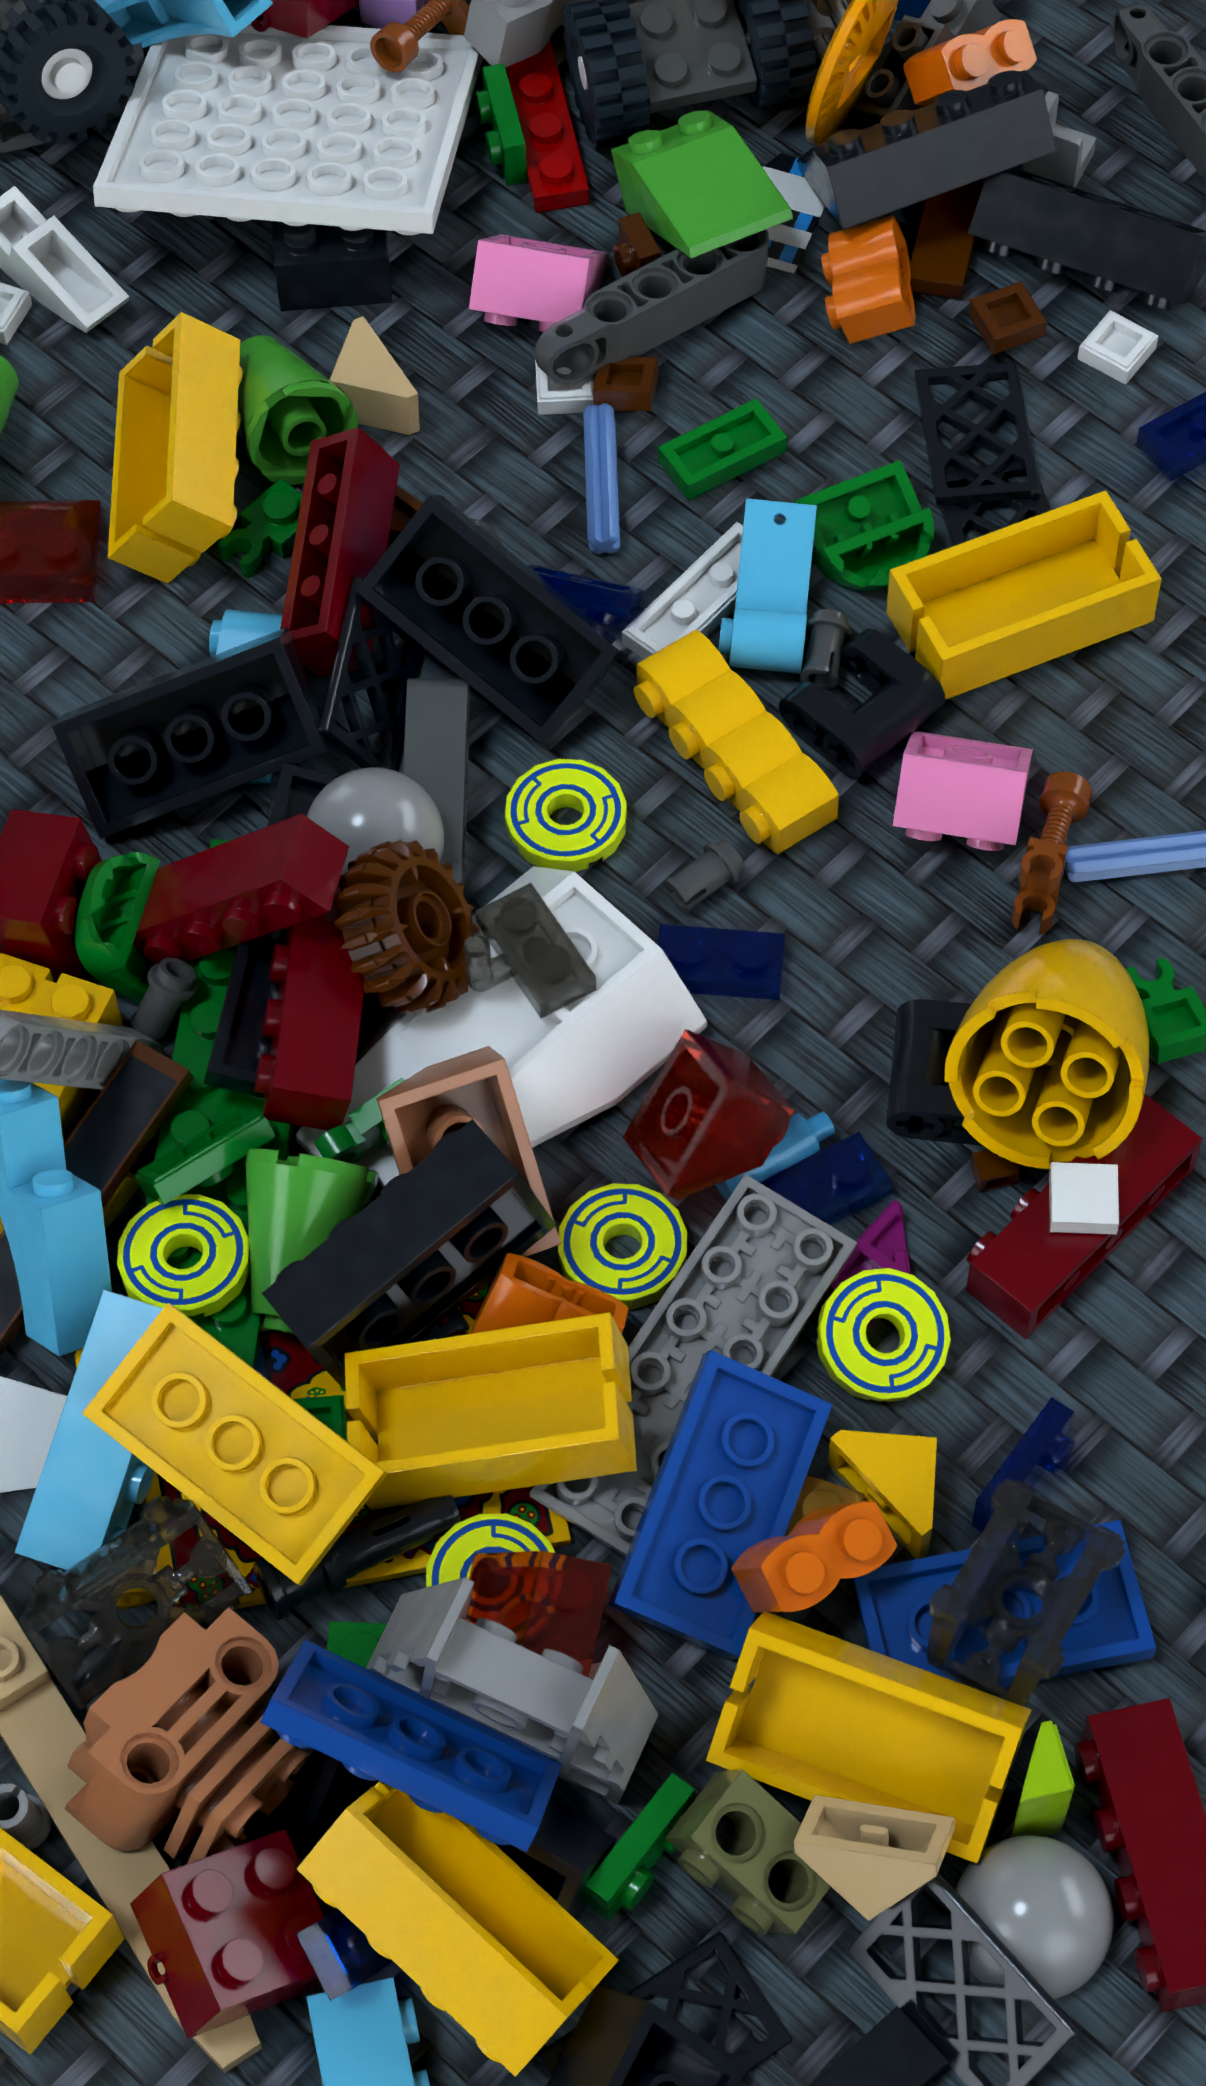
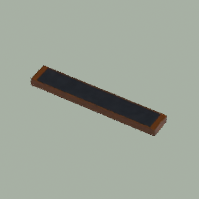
[0,1040,194,1356]

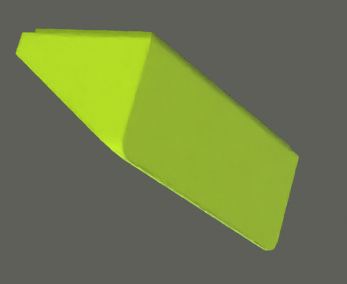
[1011,1720,1075,1837]

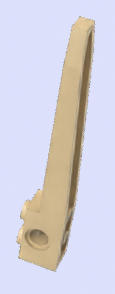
[0,1595,262,2073]

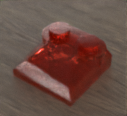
[0,500,102,604]

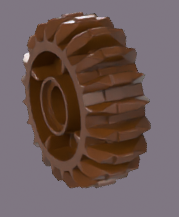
[333,840,481,1014]

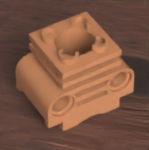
[65,1607,310,1864]

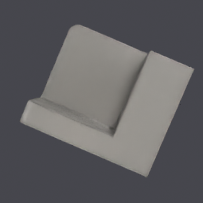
[1023,91,1097,187]

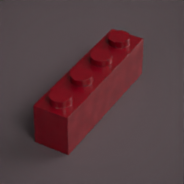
[280,427,400,678]
[133,813,349,964]
[254,883,364,1131]
[966,1093,1203,1340]
[1074,1698,1206,2012]

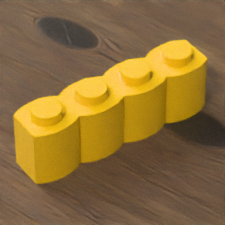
[634,630,839,854]

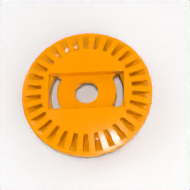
[805,0,899,147]

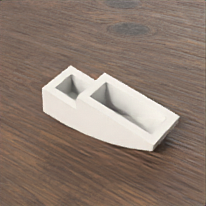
[0,186,129,333]

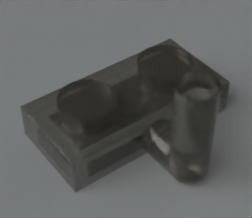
[464,883,597,1019]

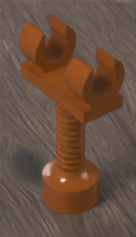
[370,0,471,73]
[1011,771,1093,935]

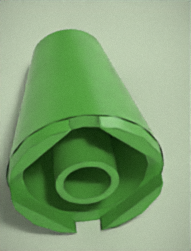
[238,335,359,485]
[245,1148,379,1334]

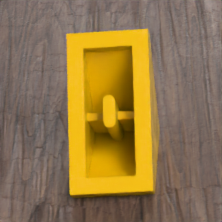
[828,1430,937,1559]

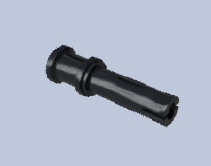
[253,1495,462,1620]

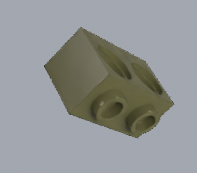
[665,1769,831,1935]

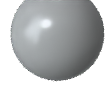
[307,767,444,875]
[950,1835,1114,2002]

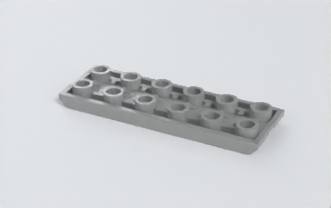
[529,1174,857,1557]

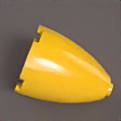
[944,939,1149,1169]

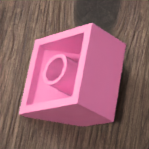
[469,234,609,332]
[892,731,1033,851]

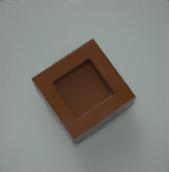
[613,212,661,277]
[969,281,1047,355]
[593,357,659,413]

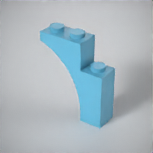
[94,0,273,48]
[0,1079,112,1356]

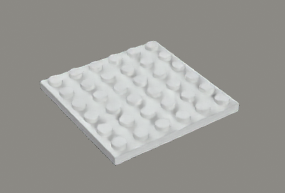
[93,20,483,235]

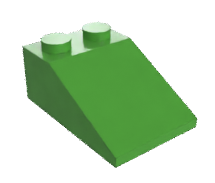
[611,111,793,258]

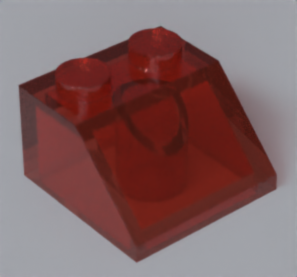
[623,1029,795,1200]
[466,1551,612,1678]

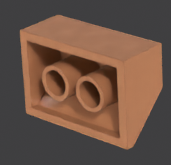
[376,1046,561,1257]

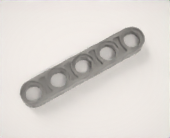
[0,1010,162,1090]

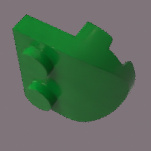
[793,460,934,591]
[75,852,160,1005]

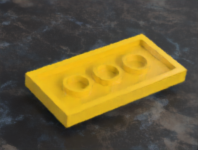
[82,1303,388,1585]

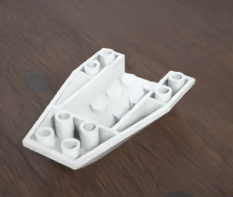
[295,866,707,1204]

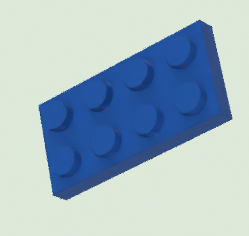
[607,1350,833,1660]
[851,1520,1157,1691]
[260,1639,562,1852]

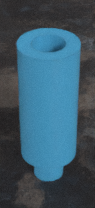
[707,1111,835,1200]

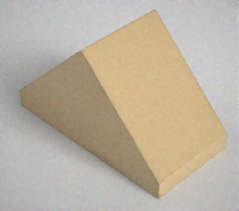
[330,316,420,435]
[794,1795,955,1921]

